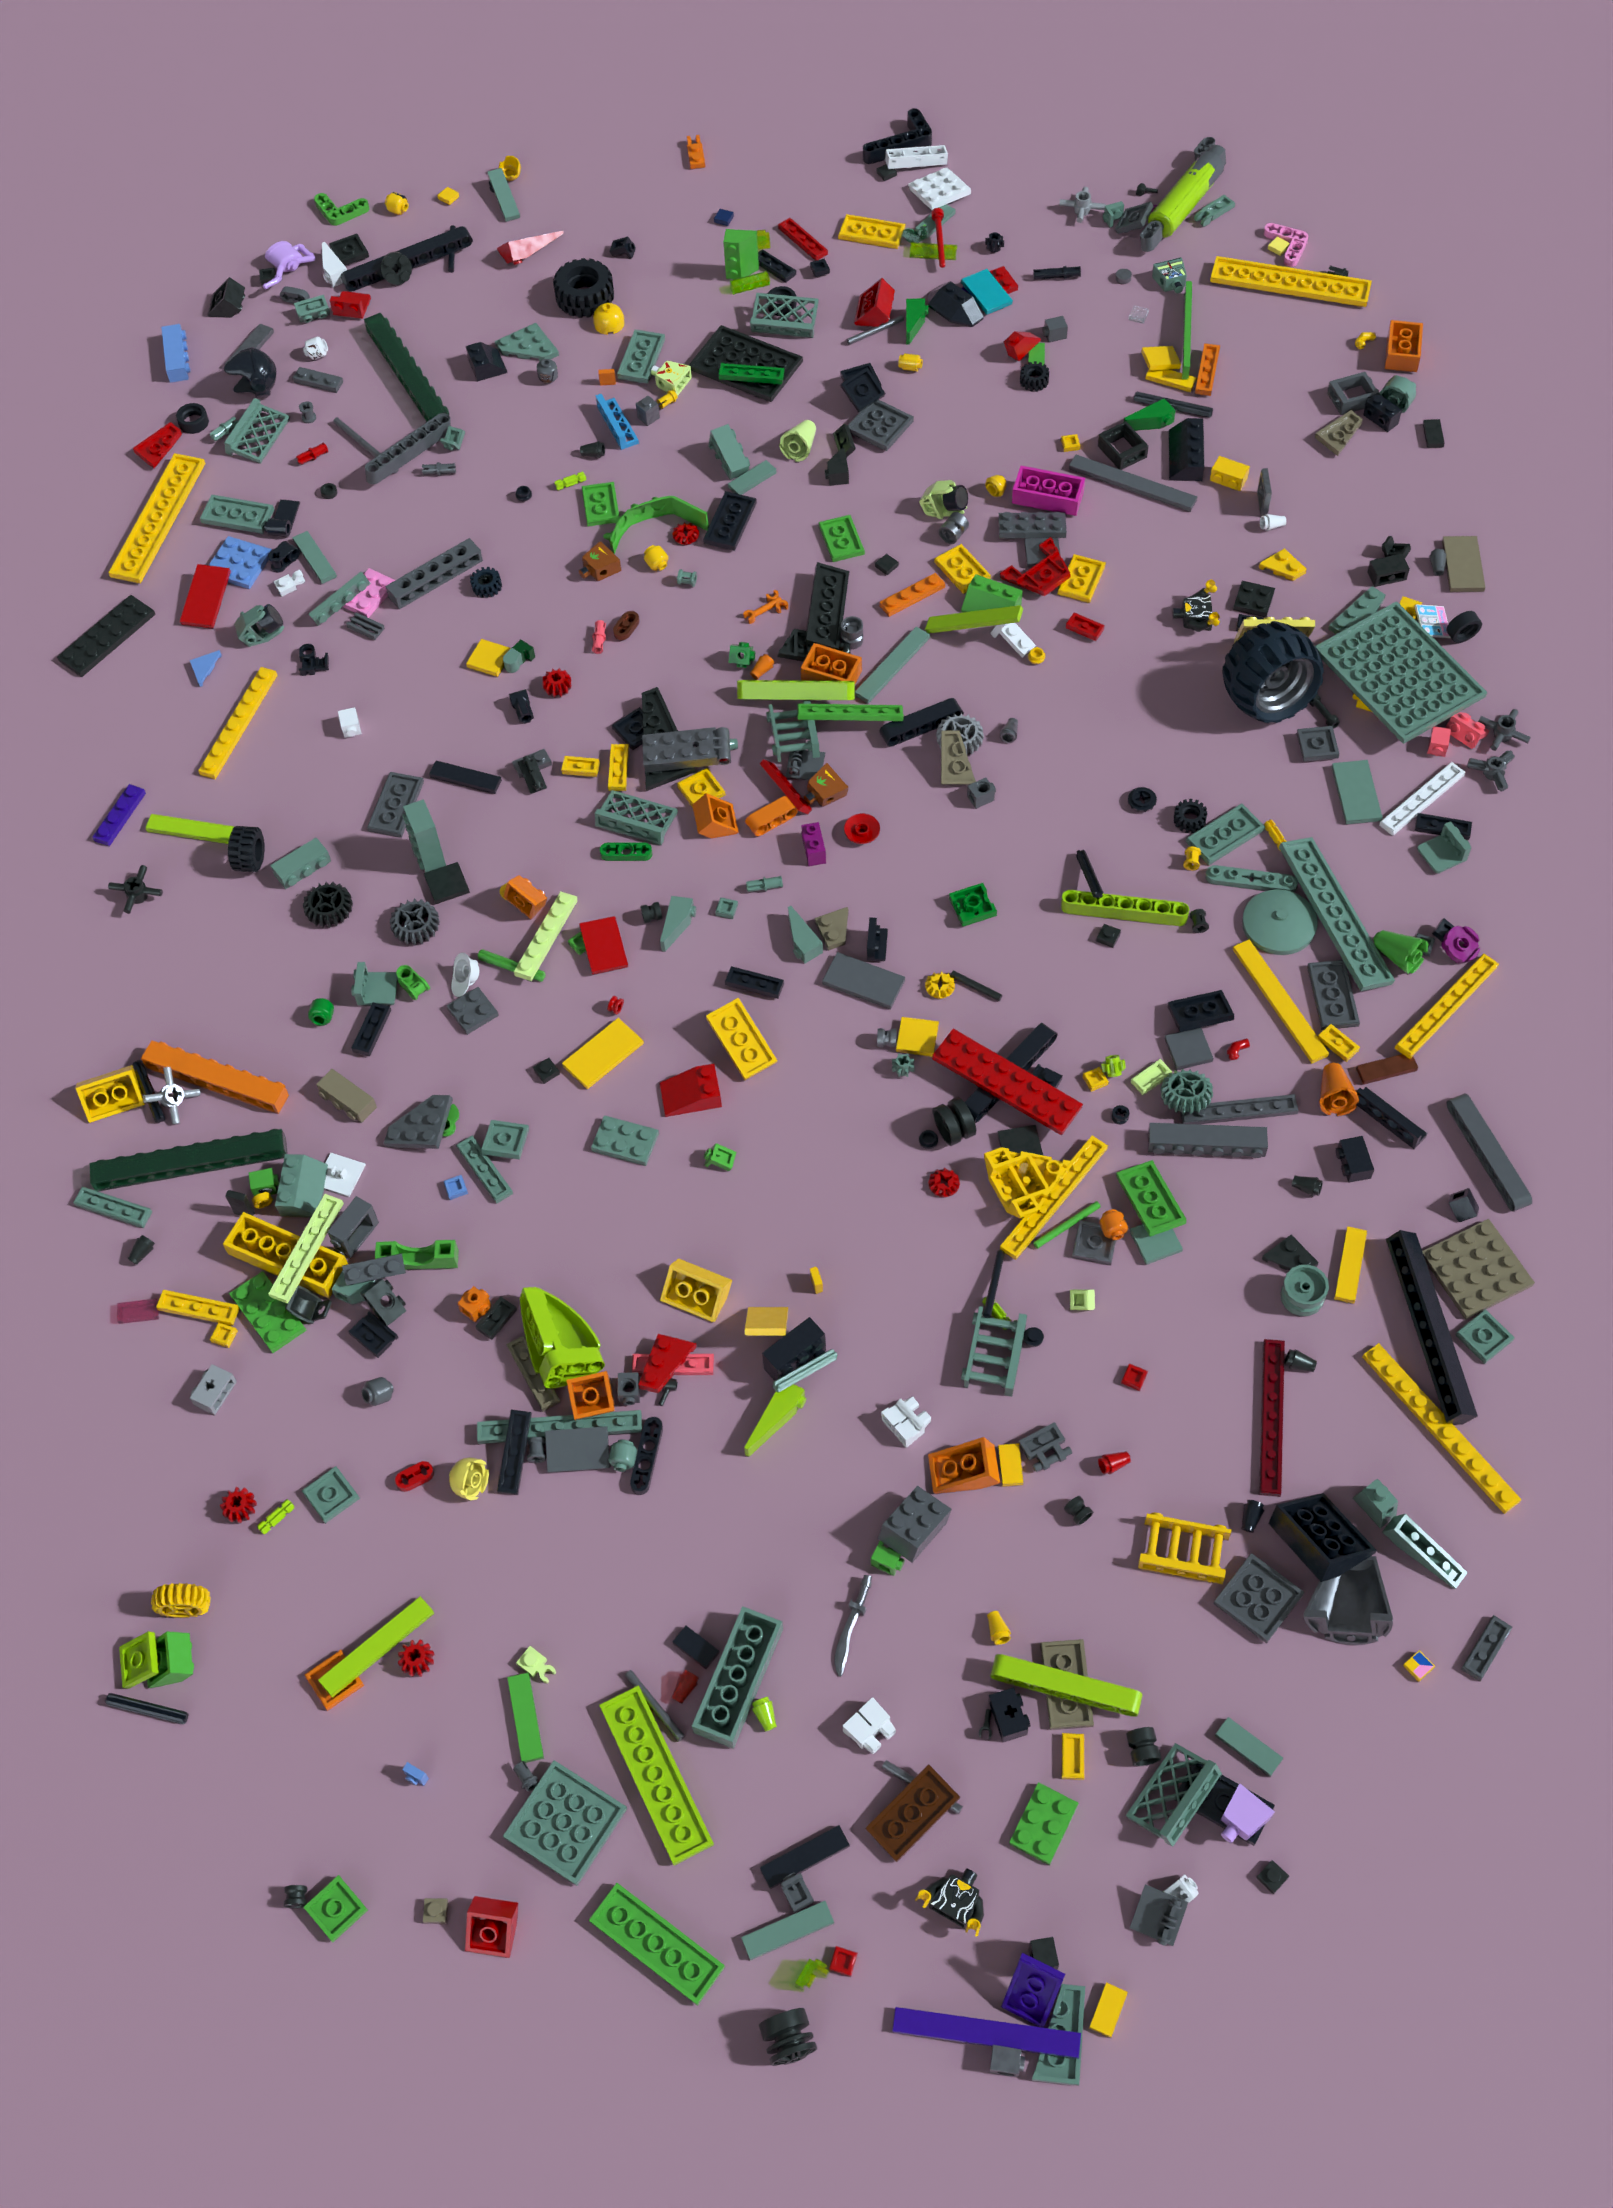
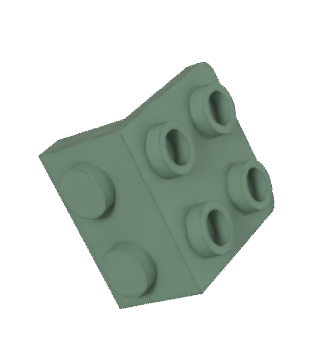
[1417,821,1472,874]
[351,962,398,1005]

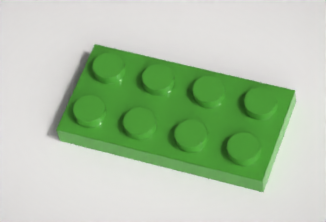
[1116,1160,1187,1237]
[229,1271,307,1353]

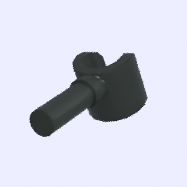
[1136,183,1158,196]
[658,1378,678,1406]
[979,1709,992,1740]

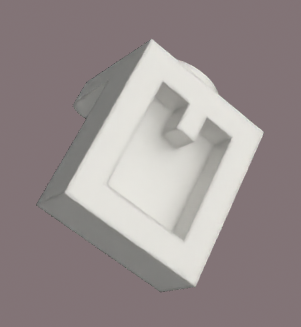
[1163,1874,1199,1902]

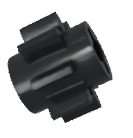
[985,232,1004,253]

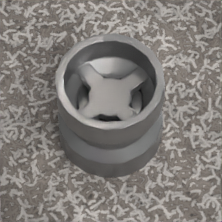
[877,1028,897,1048]

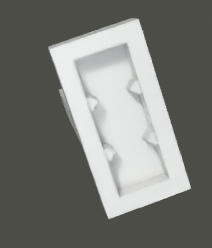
[990,623,1036,658]

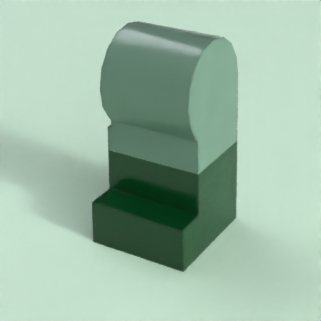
[503,639,535,673]

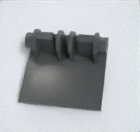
[785,743,825,780]
[1130,1884,1189,1946]

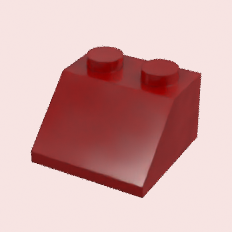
[465,1896,518,1958]

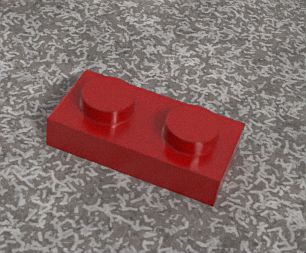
[990,266,1018,294]
[1066,612,1105,641]

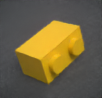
[1210,456,1250,491]

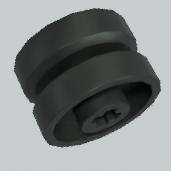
[932,1097,977,1146]

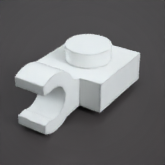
[273,570,305,596]

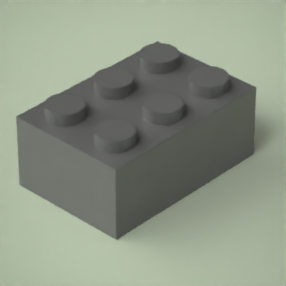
[878,1486,952,1563]

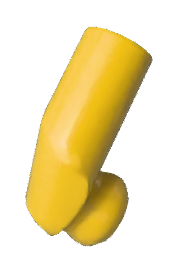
[1355,332,1376,349]

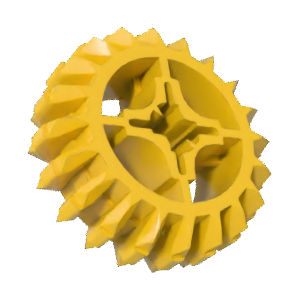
[151,1583,211,1618]

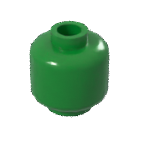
[308,998,334,1026]

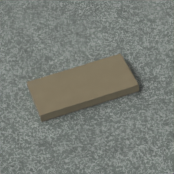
[1442,536,1485,592]
[1040,1639,1094,1730]

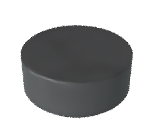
[1116,269,1132,284]

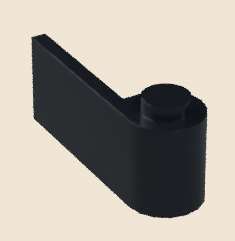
[264,499,300,537]

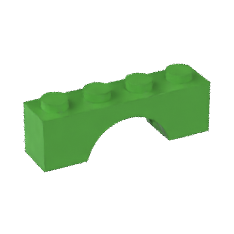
[375,1240,459,1269]

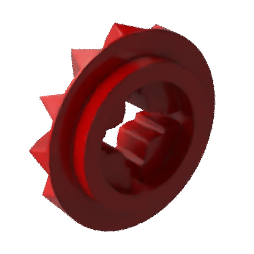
[672,522,699,545]
[928,1168,960,1197]

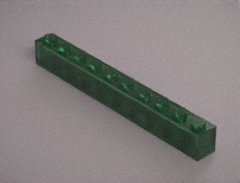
[364,312,449,422]
[89,1129,288,1192]

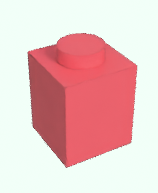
[1427,726,1451,757]

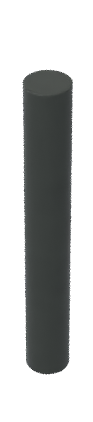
[950,970,1002,1001]

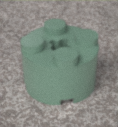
[1379,375,1416,413]

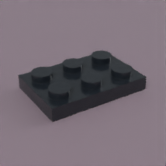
[1168,990,1234,1032]

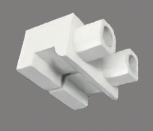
[881,1396,931,1448]
[843,1697,896,1754]

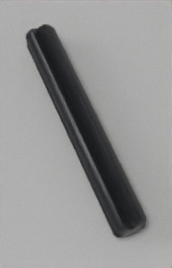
[1076,850,1103,898]
[132,1060,165,1123]
[105,1693,189,1724]

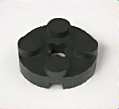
[380,252,412,285]

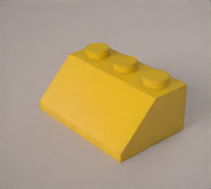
[76,1065,145,1123]
[660,1258,732,1322]

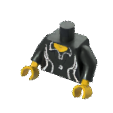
[1173,579,1220,632]
[915,1868,984,1936]

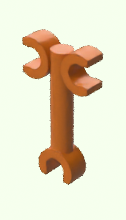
[743,590,788,624]

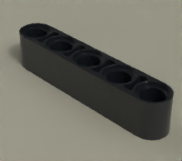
[879,698,964,747]

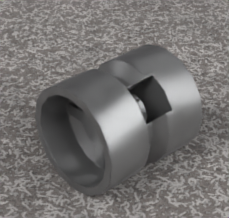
[938,512,969,544]
[841,616,863,649]

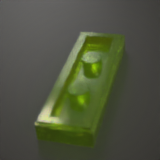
[910,243,957,260]

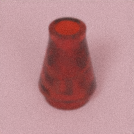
[671,1670,699,1704]

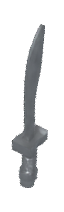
[835,1575,872,1677]

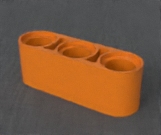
[745,796,798,836]

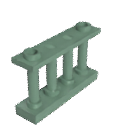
[766,700,820,762]
[961,1306,1027,1397]

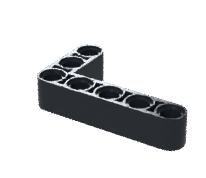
[863,108,932,164]

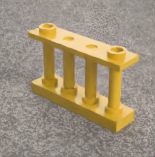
[1138,1512,1232,1584]

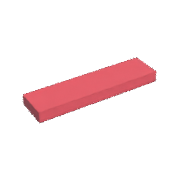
[632,1354,714,1375]

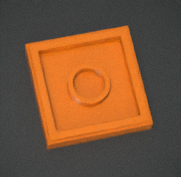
[304,1650,364,1711]

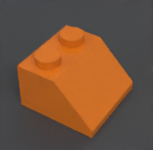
[692,793,739,839]
[503,875,547,920]
[567,1371,615,1420]

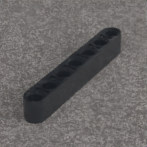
[965,1023,1058,1123]

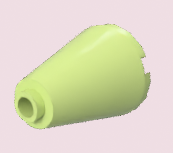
[779,420,816,462]

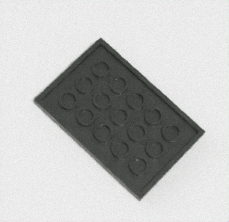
[689,325,803,402]

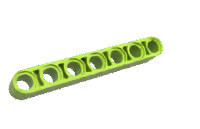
[737,680,855,700]
[1061,890,1189,926]
[990,1654,1143,1717]

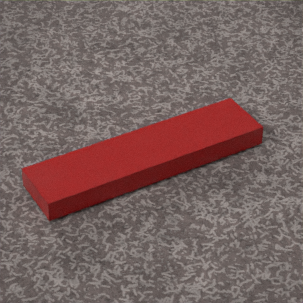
[778,218,828,261]
[760,759,812,814]

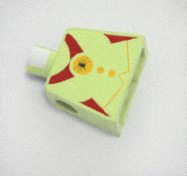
[651,361,692,396]

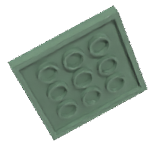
[503,1760,627,1886]

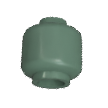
[608,1439,637,1472]

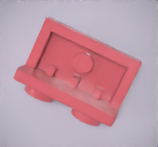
[1445,712,1489,749]

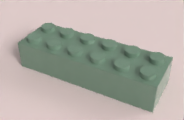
[692,1606,783,1749]

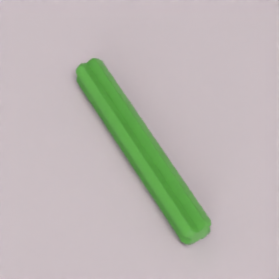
[477,949,546,982]

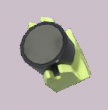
[919,480,968,519]

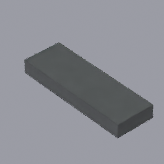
[1461,1615,1513,1681]

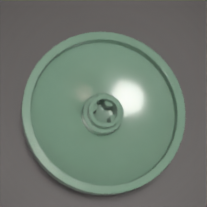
[1242,889,1318,955]

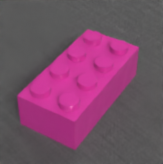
[1012,466,1085,516]

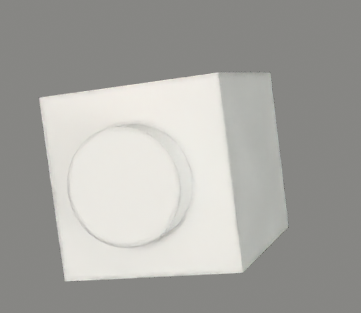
[338,707,362,738]

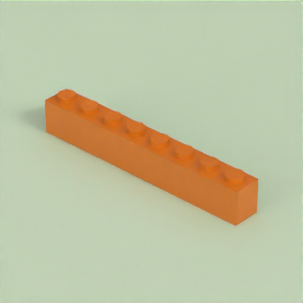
[141,1040,289,1114]

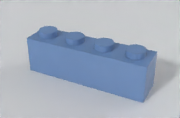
[161,324,191,383]

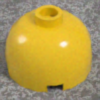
[593,303,625,335]

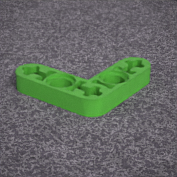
[314,193,369,226]

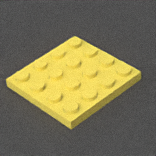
[1234,617,1315,643]

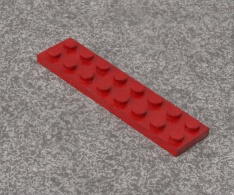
[932,1028,1083,1136]

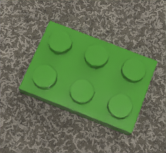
[1009,1782,1079,1866]

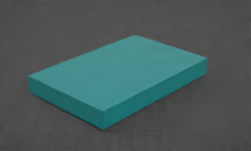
[961,269,1013,315]

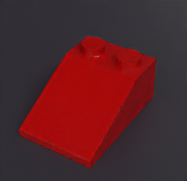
[659,1064,722,1117]

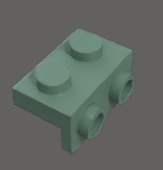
[294,295,330,323]

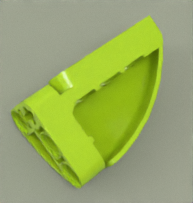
[520,1287,605,1389]

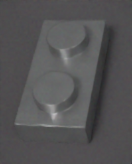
[512,749,552,778]

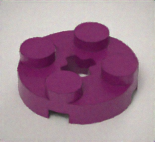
[1441,926,1480,964]

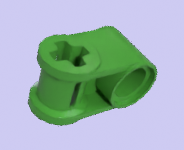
[396,965,430,1000]

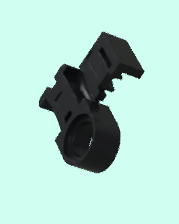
[299,644,329,676]

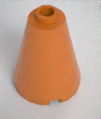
[1319,1063,1359,1116]

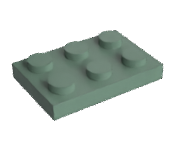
[591,1115,659,1166]

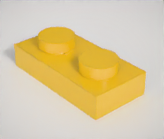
[561,756,600,777]
[1318,1024,1360,1062]

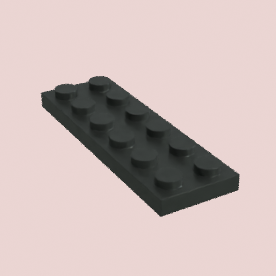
[804,562,849,650]
[57,595,156,677]

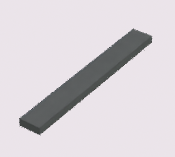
[1069,455,1197,512]

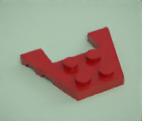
[1000,537,1071,596]

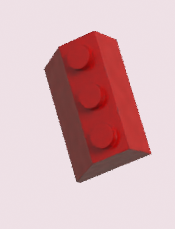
[854,278,895,327]

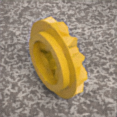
[925,971,955,999]

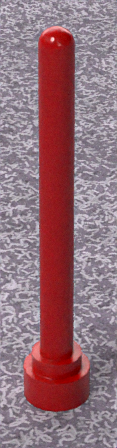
[931,208,945,268]

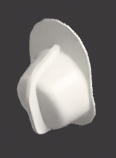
[451,953,479,997]

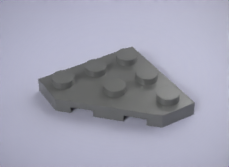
[384,1095,453,1149]

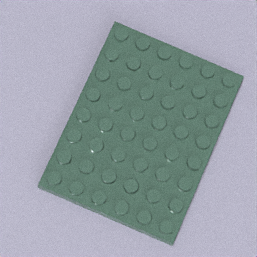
[1315,601,1487,744]

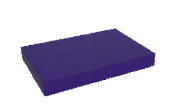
[1001,1953,1065,2028]

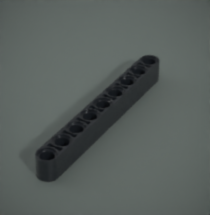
[341,226,473,292]

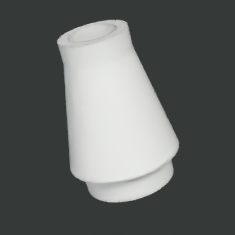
[1260,514,1286,531]

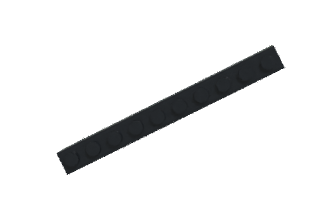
[1386,1230,1478,1425]

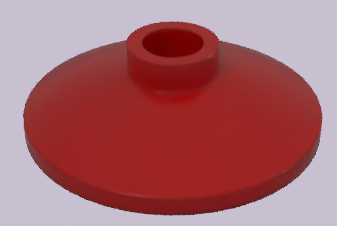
[844,813,880,844]

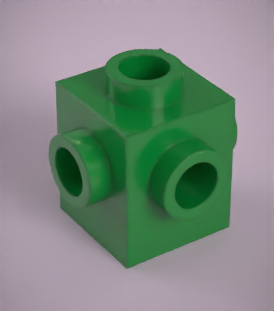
[729,642,756,668]

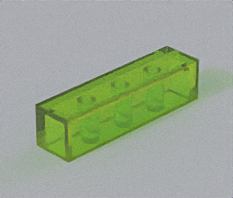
[730,271,770,295]

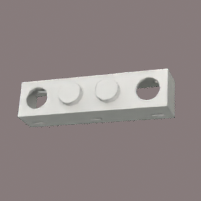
[885,145,948,169]

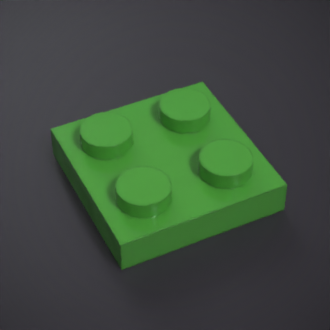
[304,1875,368,1942]

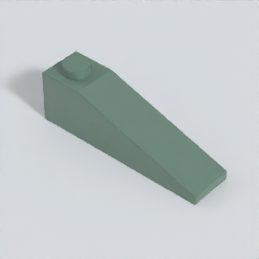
[1382,1514,1468,1589]

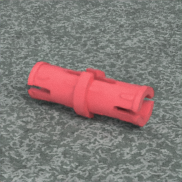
[592,620,606,654]

